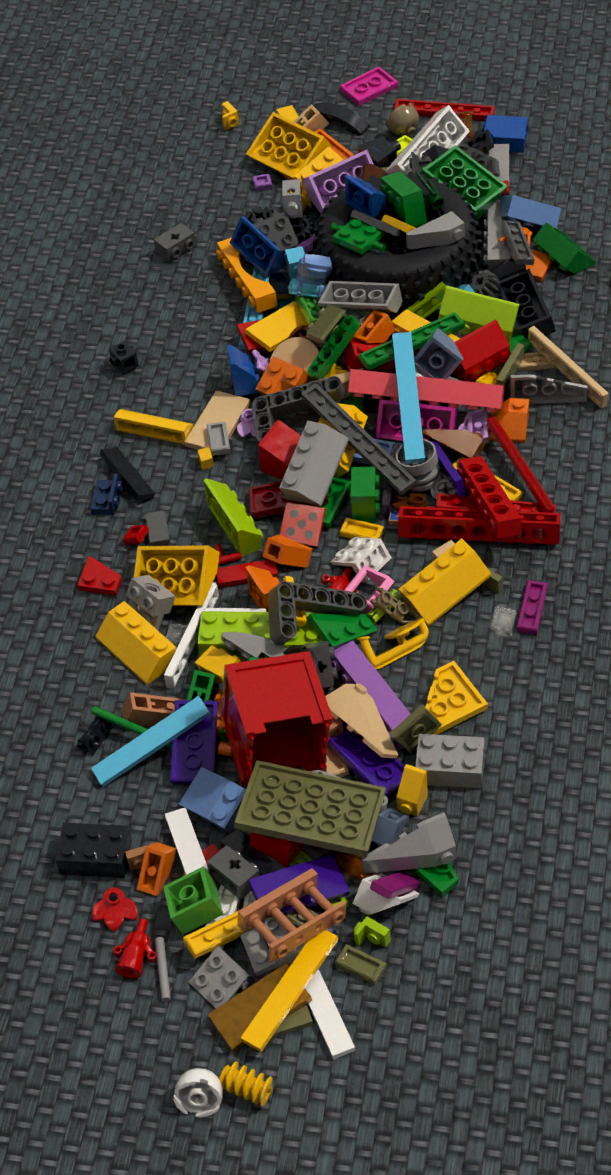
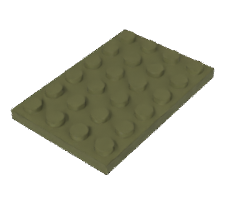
[234,760,386,857]

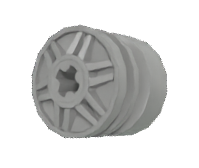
[396,439,442,492]

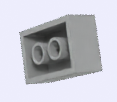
[415,734,485,789]

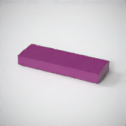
[517,580,548,635]
[370,872,420,899]

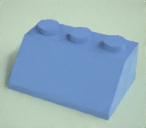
[500,195,562,230]

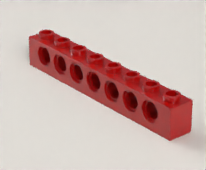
[398,506,561,545]

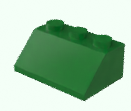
[533,222,597,274]

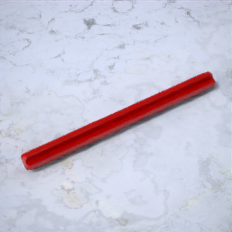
[487,416,555,513]

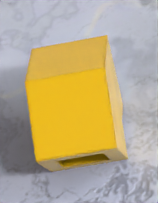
[197,447,214,470]

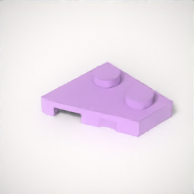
[458,410,489,443]

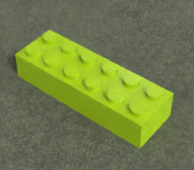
[198,611,324,660]

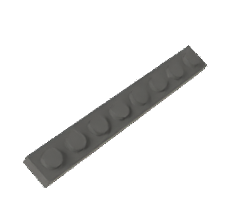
[301,383,416,495]

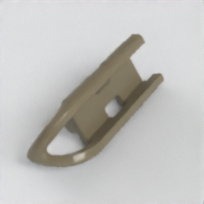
[370,586,422,625]

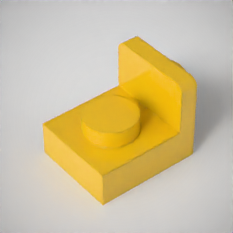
[222,101,239,130]

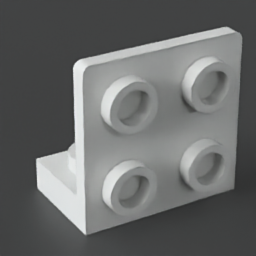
[331,537,392,583]

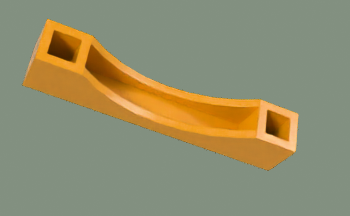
[216,238,278,313]

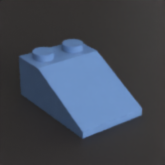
[179,767,246,834]

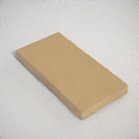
[185,390,251,456]

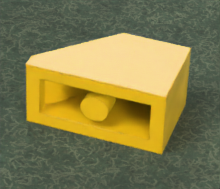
[396,764,428,816]

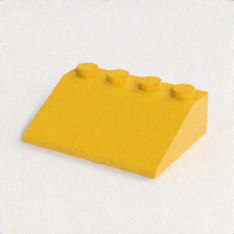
[246,112,332,179]
[134,545,220,606]

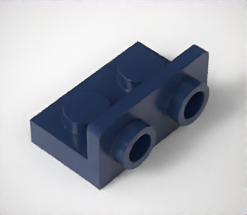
[90,474,123,515]

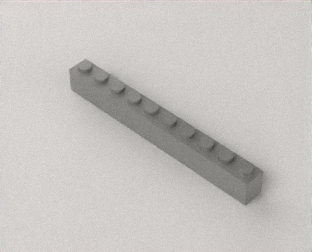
[484,144,509,271]

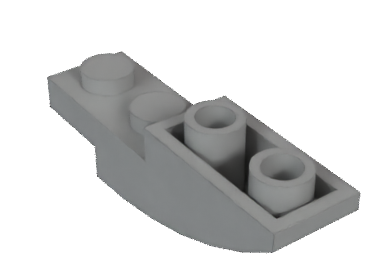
[222,632,289,661]

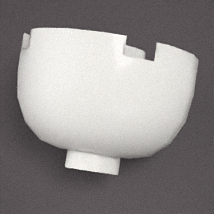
[173,1068,223,1117]

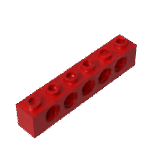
[457,456,521,539]

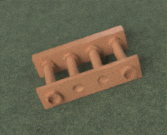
[238,868,346,962]

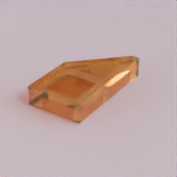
[456,111,473,139]

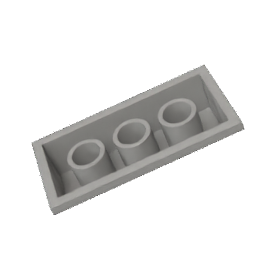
[318,281,402,313]
[279,421,349,507]

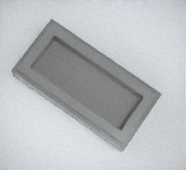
[207,421,230,456]

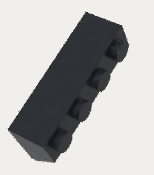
[498,269,556,336]

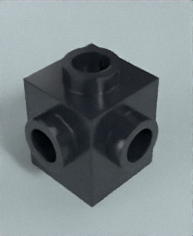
[109,341,139,374]

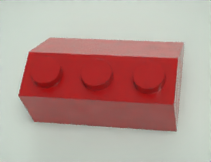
[452,320,510,382]

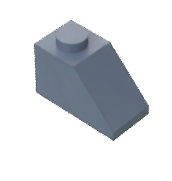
[372,807,410,847]

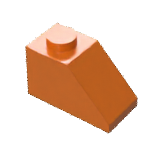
[353,310,395,343]
[137,842,177,896]

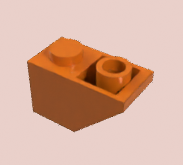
[263,535,313,568]

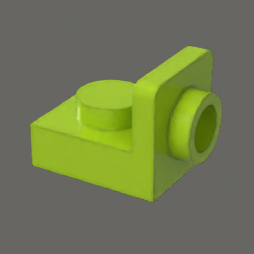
[353,916,391,947]

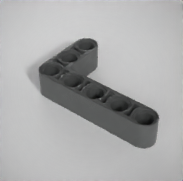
[252,376,346,443]
[268,581,367,646]

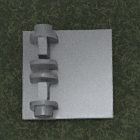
[189,946,249,1009]

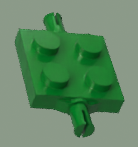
[331,218,386,255]

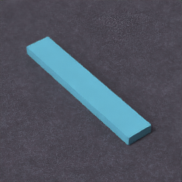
[91,696,211,787]

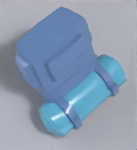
[288,254,332,300]

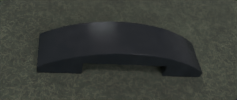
[313,103,370,136]

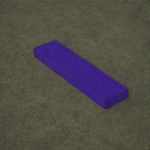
[432,441,466,497]

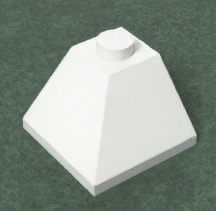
[353,873,419,915]

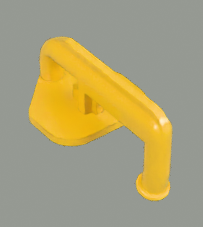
[357,618,429,670]

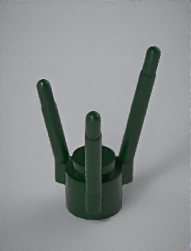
[415,171,444,210]

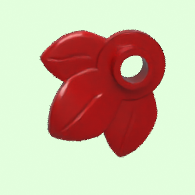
[92,887,138,932]

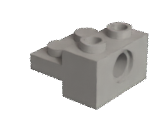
[126,575,176,630]
[240,916,299,977]

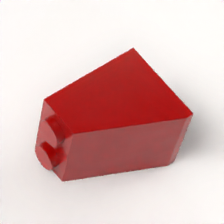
[258,420,301,480]

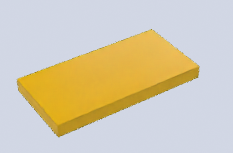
[245,300,308,352]

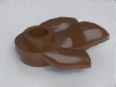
[392,491,427,509]

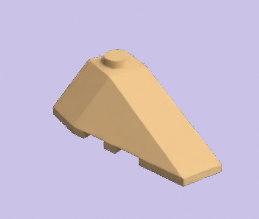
[325,683,398,759]

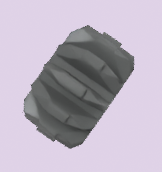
[470,270,500,297]

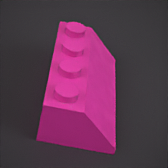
[376,399,458,442]

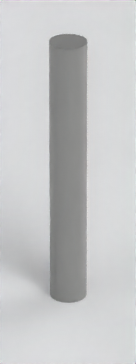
[155,937,171,1002]

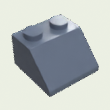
[414,328,463,379]

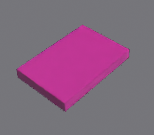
[339,67,399,106]

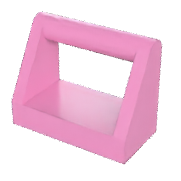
[344,565,394,614]

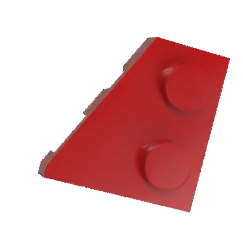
[77,556,122,596]

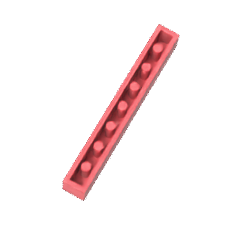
[348,369,504,412]

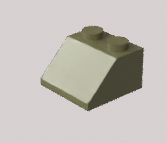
[306,304,346,349]

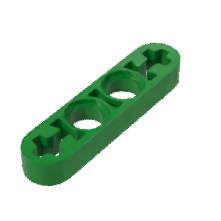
[308,315,360,380]

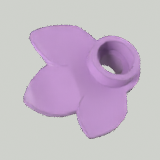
[252,350,270,374]
[237,409,257,438]

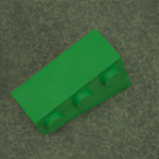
[380,171,427,227]

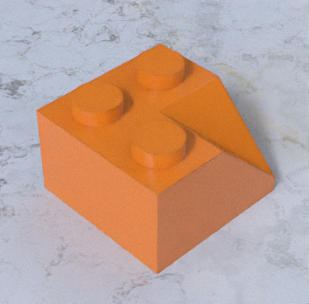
[255,356,311,404]

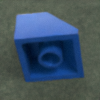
[345,175,387,218]
[227,345,260,396]

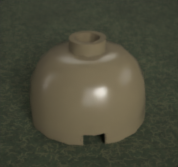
[385,103,419,136]

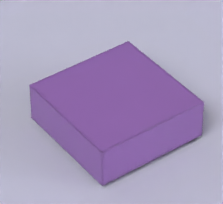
[253,174,272,192]

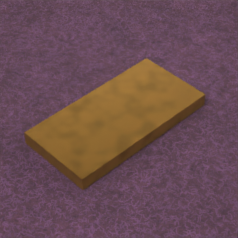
[208,963,312,1053]

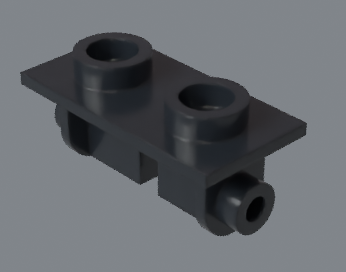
[77,716,116,755]

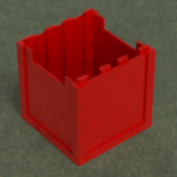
[221,651,333,787]

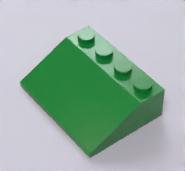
[421,145,508,221]

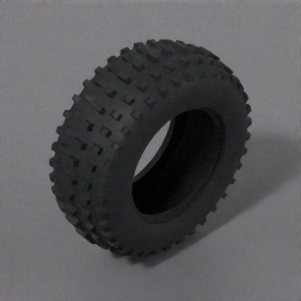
[313,172,482,319]

